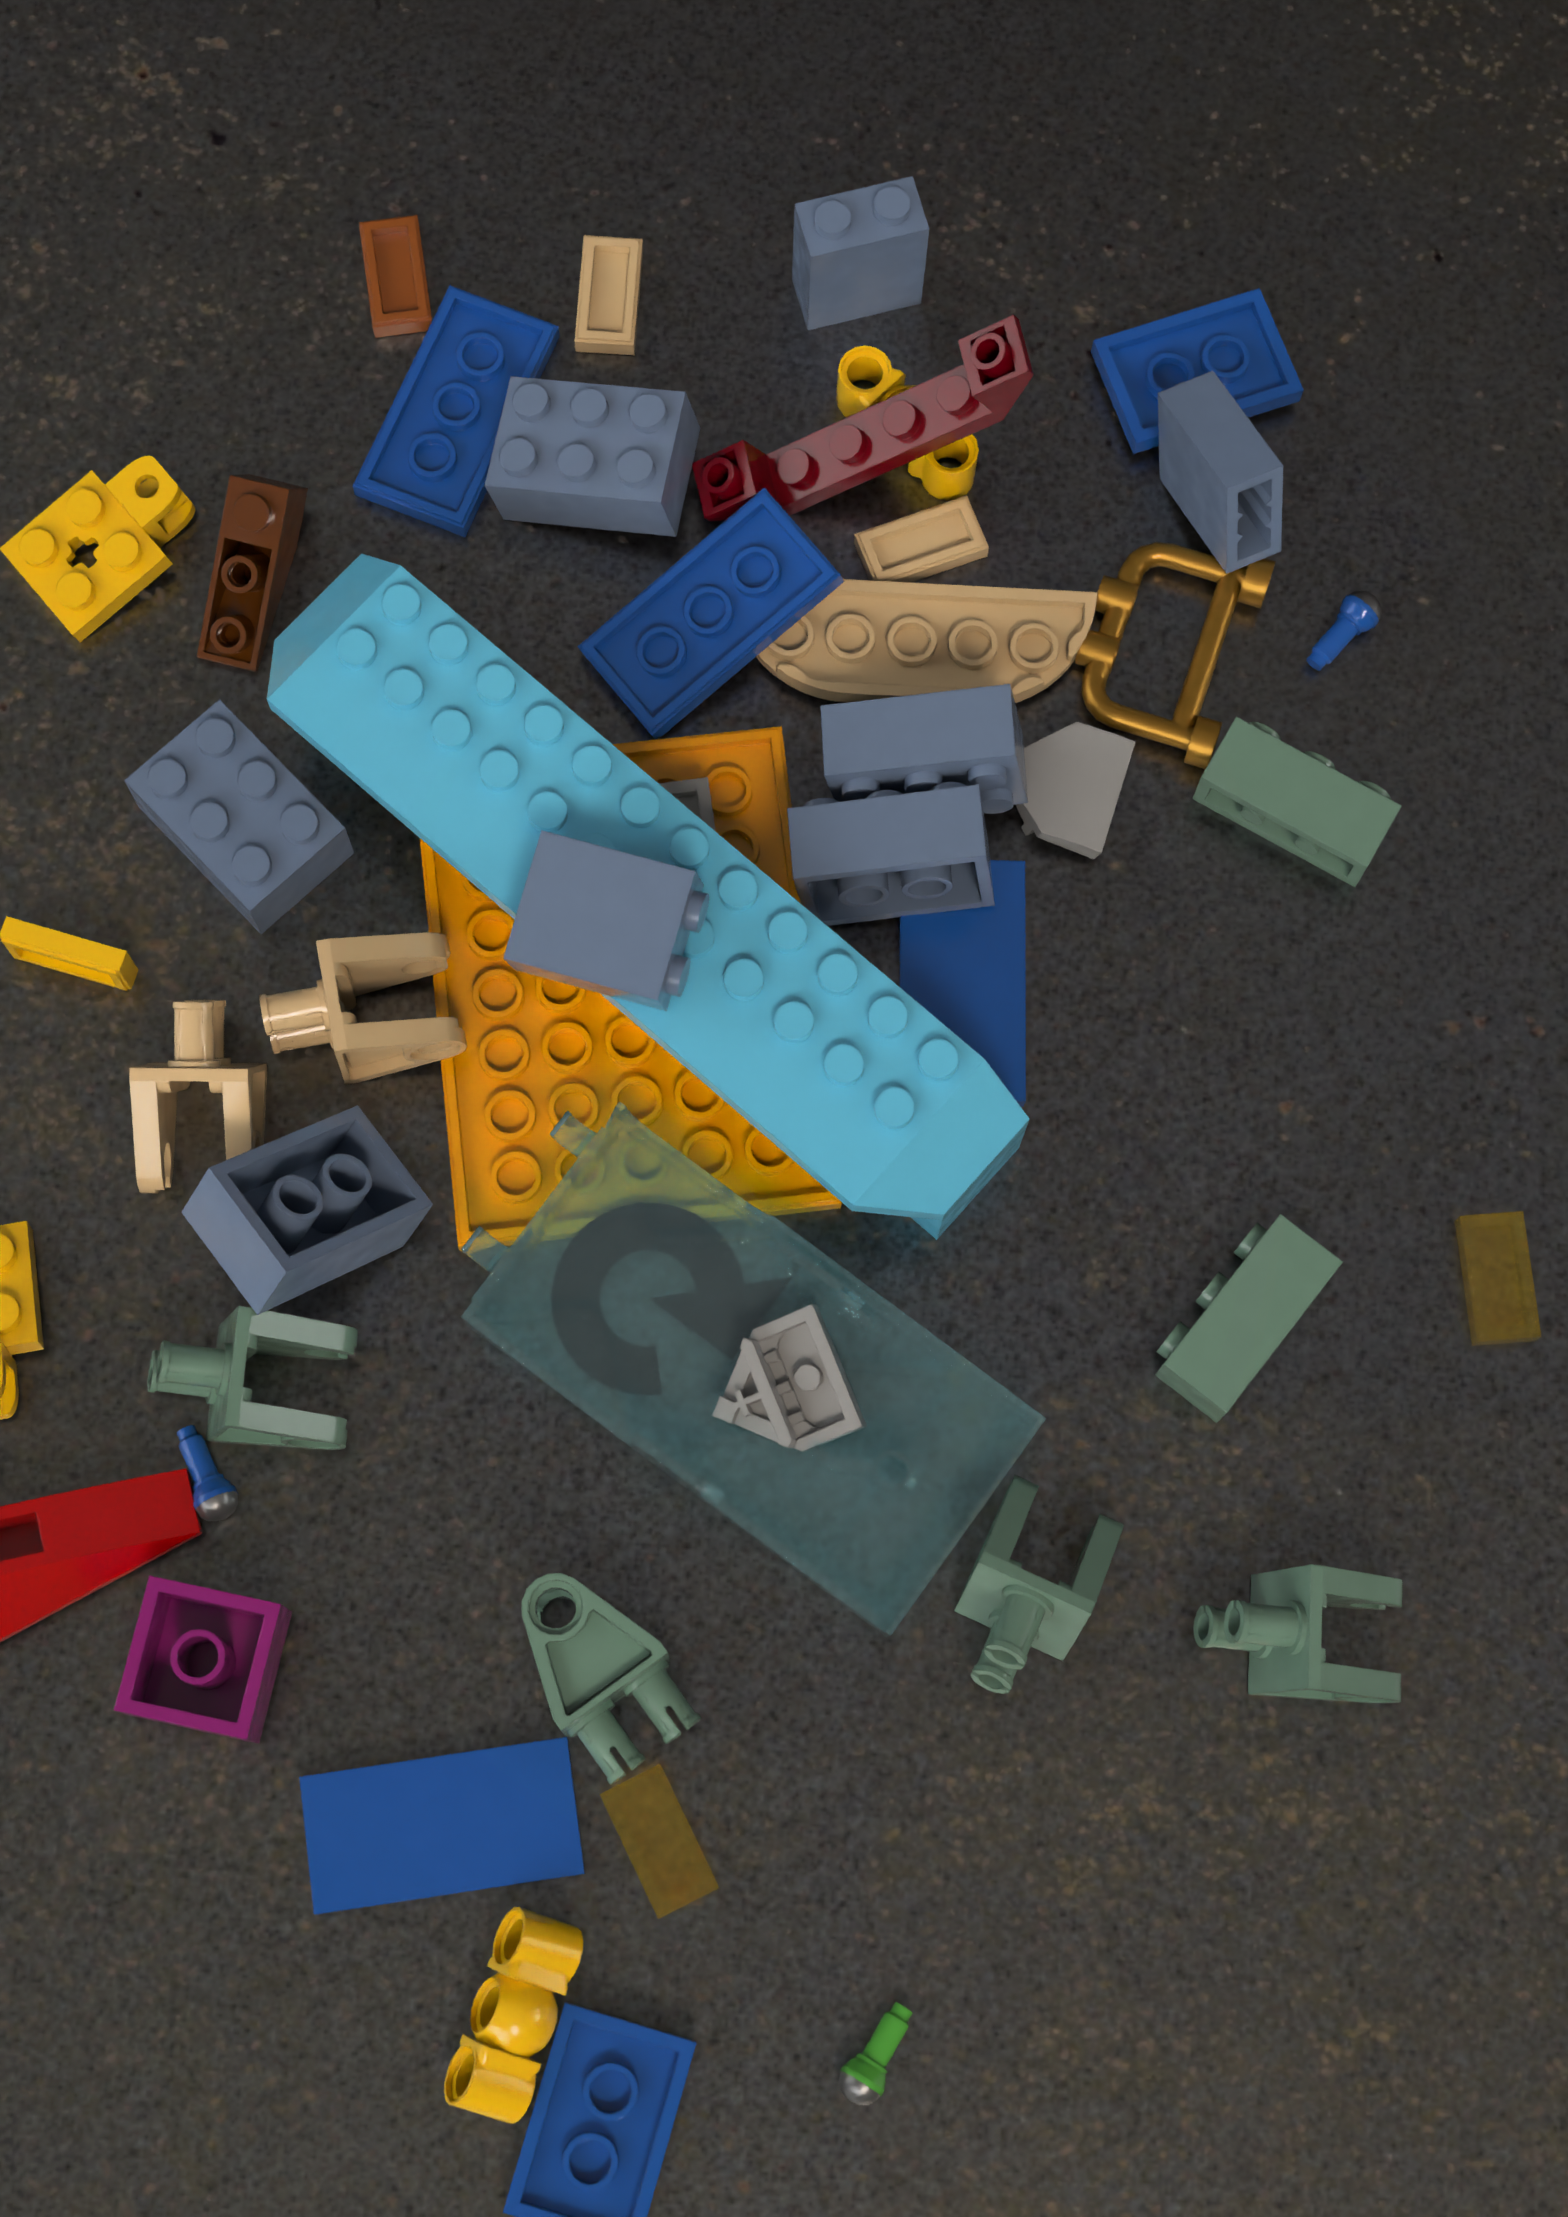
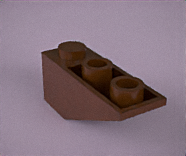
[197,474,308,671]

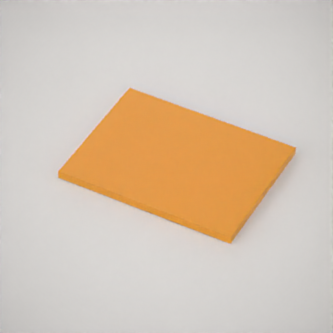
[420,726,842,1251]

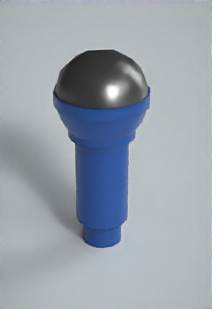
[1306,591,1382,671]
[177,1425,238,1521]

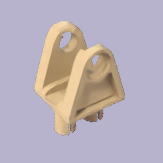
[259,932,467,1085]
[129,1000,267,1194]

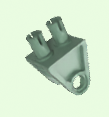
[147,1306,358,1450]
[954,1475,1124,1694]
[1194,1564,1403,1703]
[521,1573,701,1785]

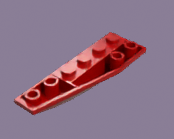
[0,1468,203,1642]

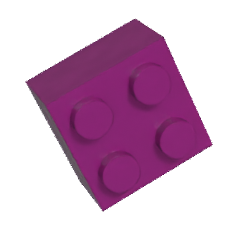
[114,1575,292,1744]

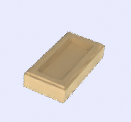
[575,235,643,356]
[854,496,989,583]

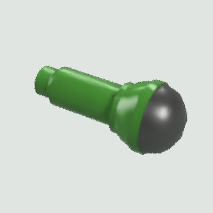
[839,2002,913,2105]

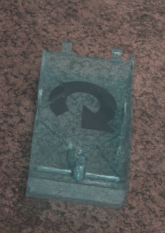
[461,1101,1046,1637]

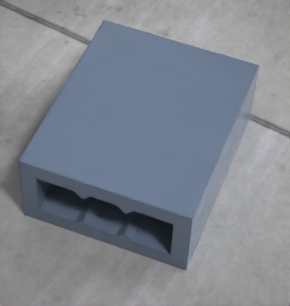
[792,176,929,330]
[1158,371,1283,574]
[503,830,709,1011]

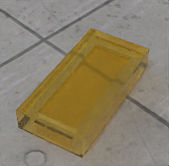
[1455,1211,1541,1346]
[600,1764,719,1919]

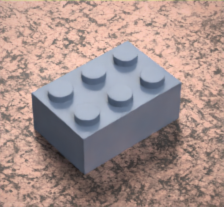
[484,376,700,537]
[820,684,1028,814]
[124,699,354,934]
[787,782,995,926]
[182,1105,433,1315]

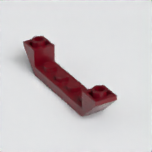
[692,315,1034,521]

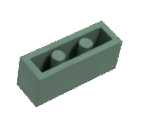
[1192,717,1402,887]
[1155,1214,1343,1423]

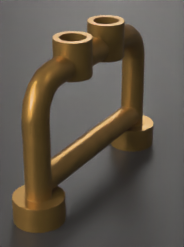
[1075,542,1276,769]

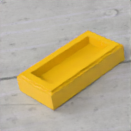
[0,916,139,991]

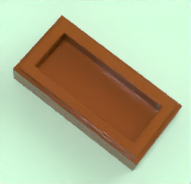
[359,215,433,338]

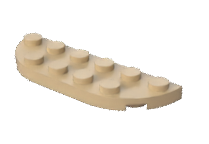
[756,579,1097,703]

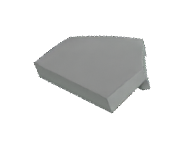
[1015,722,1136,859]
[712,1304,867,1452]

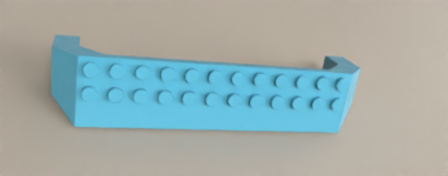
[267,553,1030,1240]

